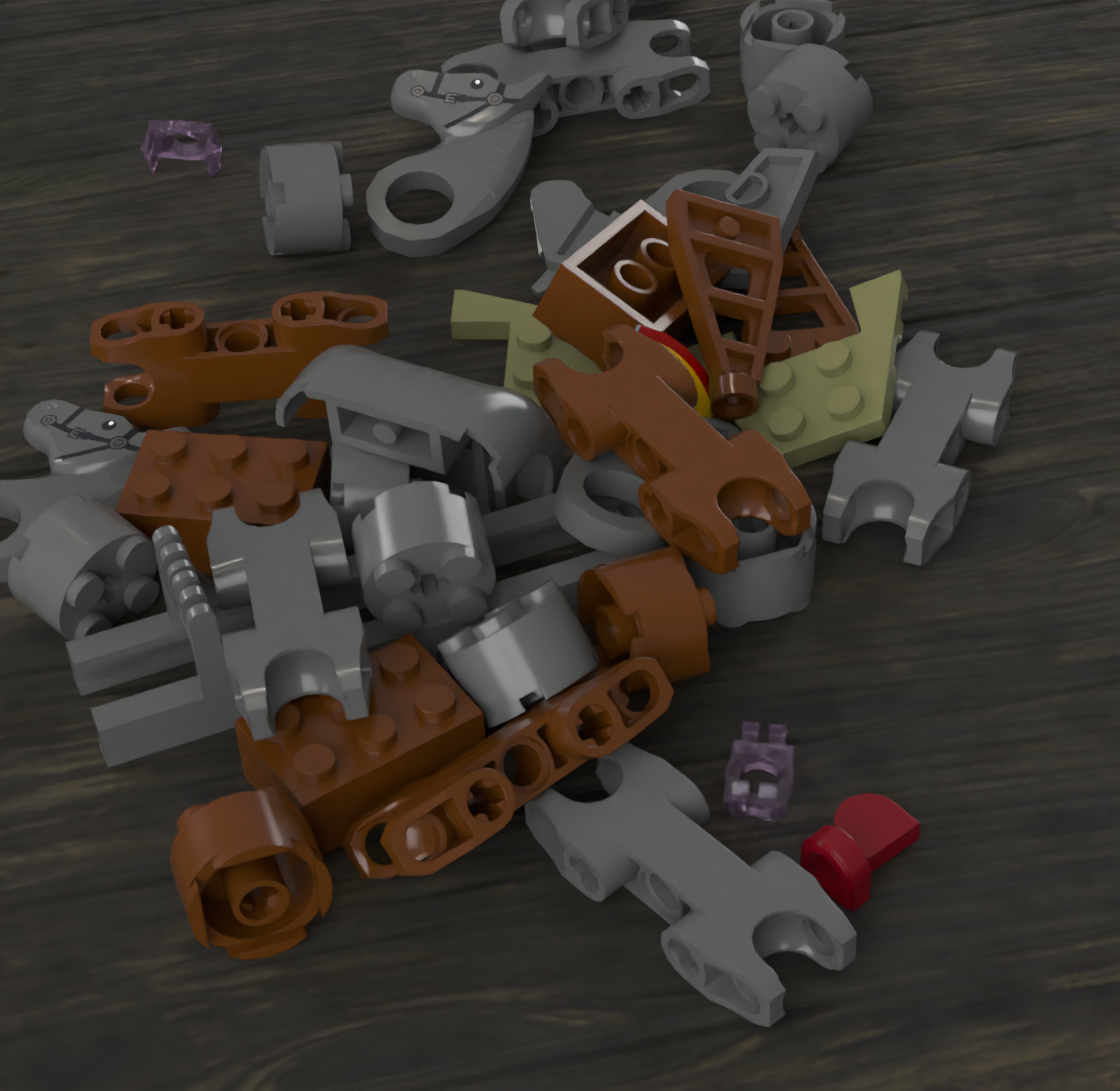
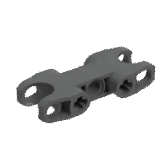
[500,0,664,50]
[441,19,710,137]
[822,330,1019,566]
[206,488,374,741]
[524,742,857,1027]

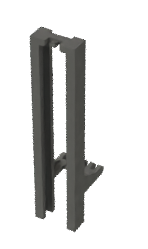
[65,493,645,768]

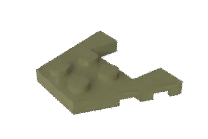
[687,270,908,468]
[450,290,603,409]

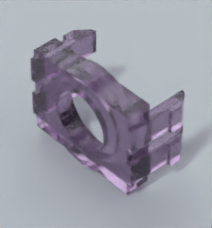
[140,120,222,176]
[723,721,795,821]

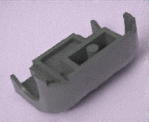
[275,344,565,515]

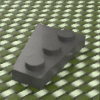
[720,147,822,289]

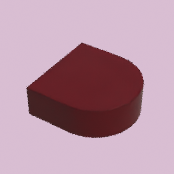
[834,793,920,872]
[800,825,871,912]

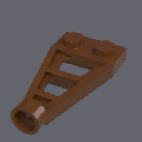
[666,188,783,420]
[741,221,859,368]

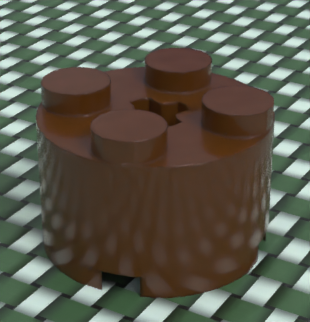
[577,546,716,695]
[170,786,333,960]

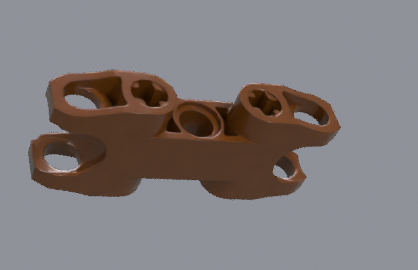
[89,291,389,429]
[533,324,812,575]
[342,657,674,879]

